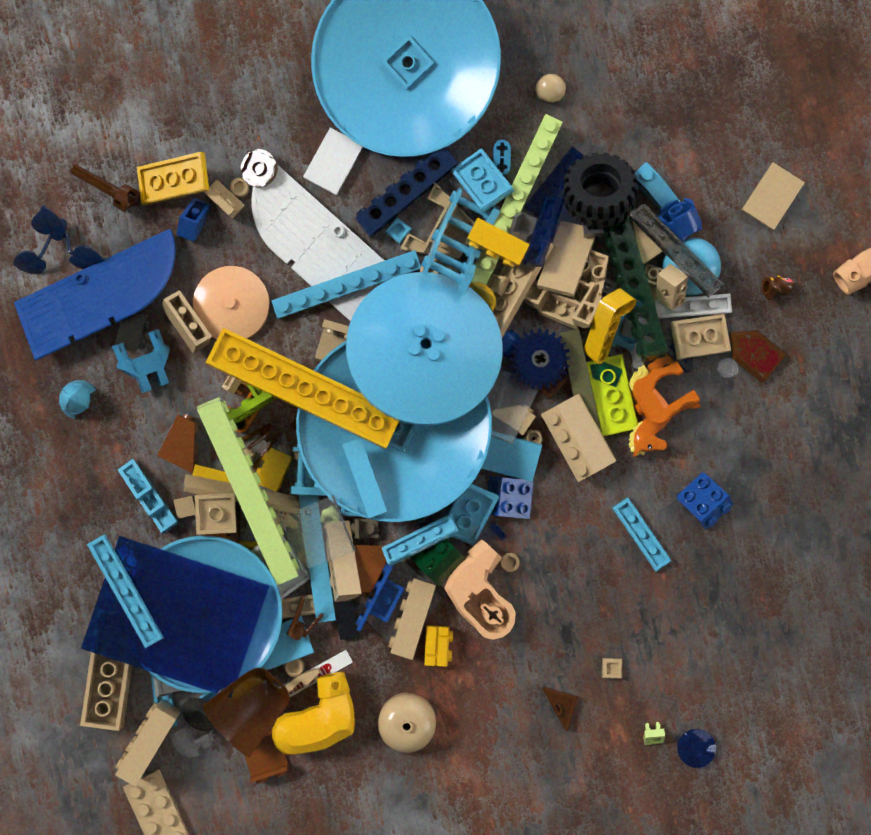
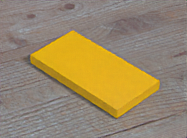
[137,152,209,205]

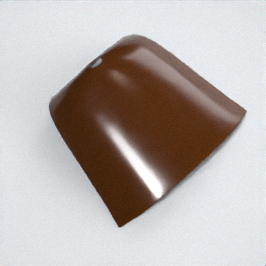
[203,668,290,758]

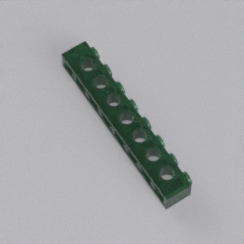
[603,216,668,362]

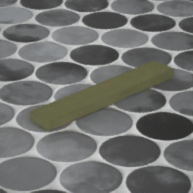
[560,329,601,432]

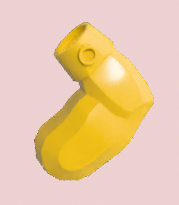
[272,672,355,756]

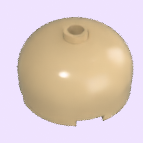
[378,692,436,753]

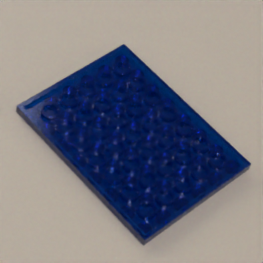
[81,535,270,698]

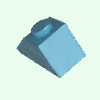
[635,162,680,209]

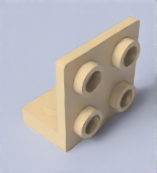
[315,319,349,360]

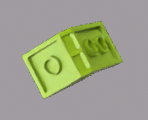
[227,384,278,424]

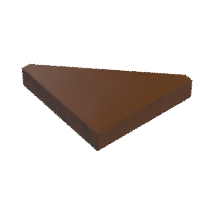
[542,686,578,731]

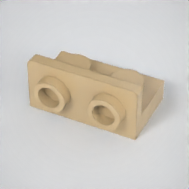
[204,180,244,219]

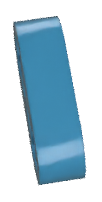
[493,140,511,177]

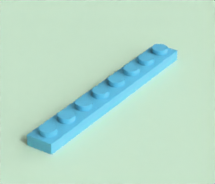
[271,250,421,319]

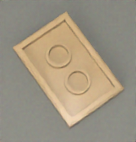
[741,162,805,231]
[670,314,731,360]

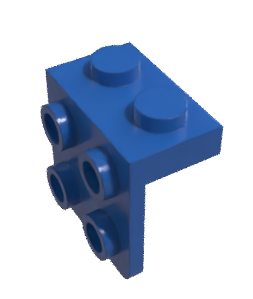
[677,473,734,530]

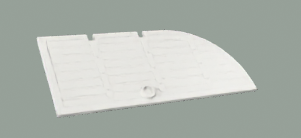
[251,166,385,321]

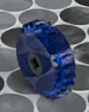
[509,328,571,390]

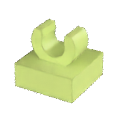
[643,722,665,745]

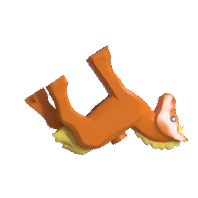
[628,350,701,457]

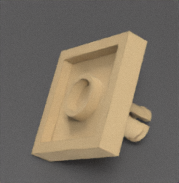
[195,493,237,535]

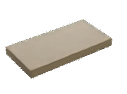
[537,221,596,297]

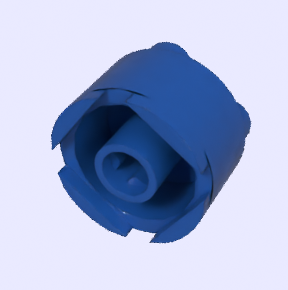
[657,198,702,243]

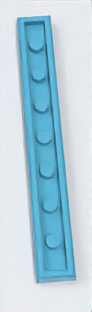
[295,468,336,623]

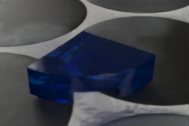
[489,523,506,541]

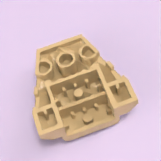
[523,250,609,329]

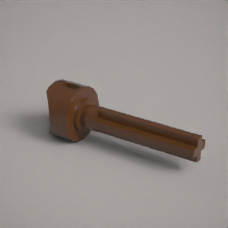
[70,164,140,212]

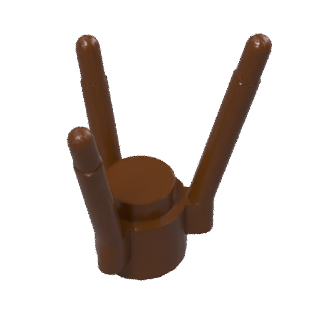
[242,423,280,469]
[286,595,324,640]

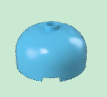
[662,237,721,296]

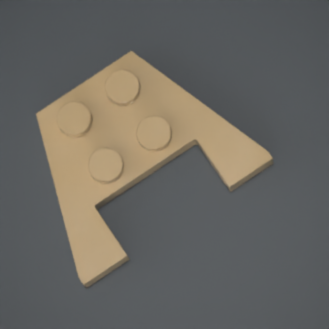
[400,183,475,260]

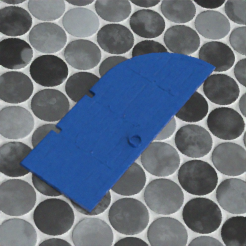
[14,229,176,361]

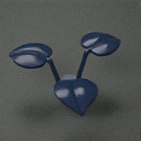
[13,205,104,274]

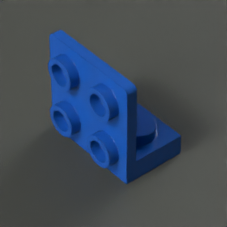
[488,476,533,519]

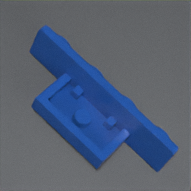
[356,563,405,632]

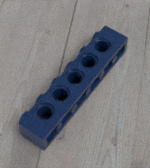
[355,148,458,239]

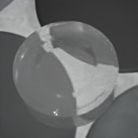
[718,358,738,378]

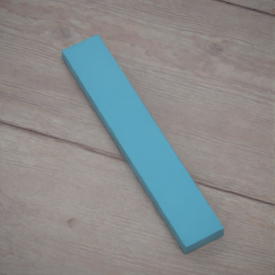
[87,534,164,648]

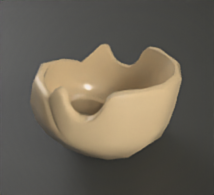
[535,74,566,103]

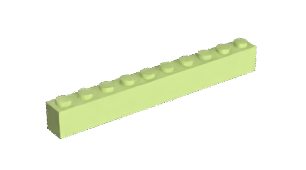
[471,114,563,285]
[197,397,300,585]

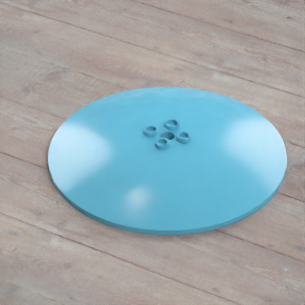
[311,0,501,157]
[296,340,492,522]

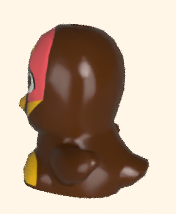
[761,275,794,300]

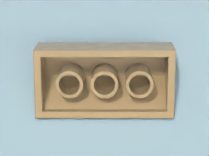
[541,394,616,482]

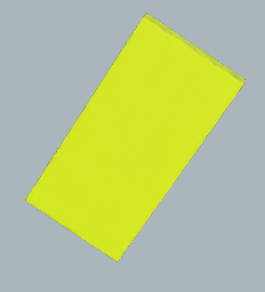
[586,354,638,436]

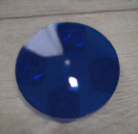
[677,728,716,768]

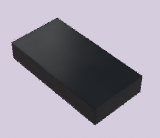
[334,599,359,640]

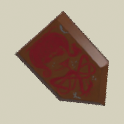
[730,330,787,383]

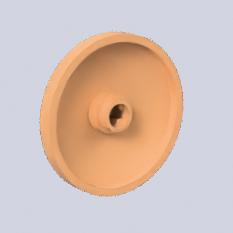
[193,266,270,339]

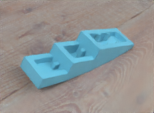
[118,459,179,534]

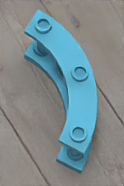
[421,187,500,294]

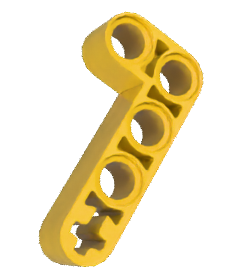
[584,288,636,364]

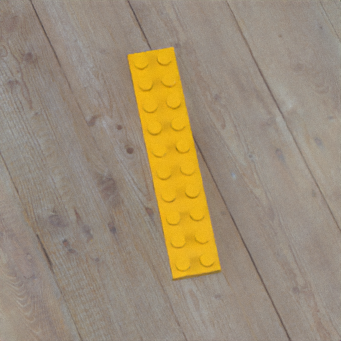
[205,328,399,449]

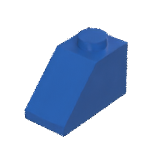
[176,197,211,242]

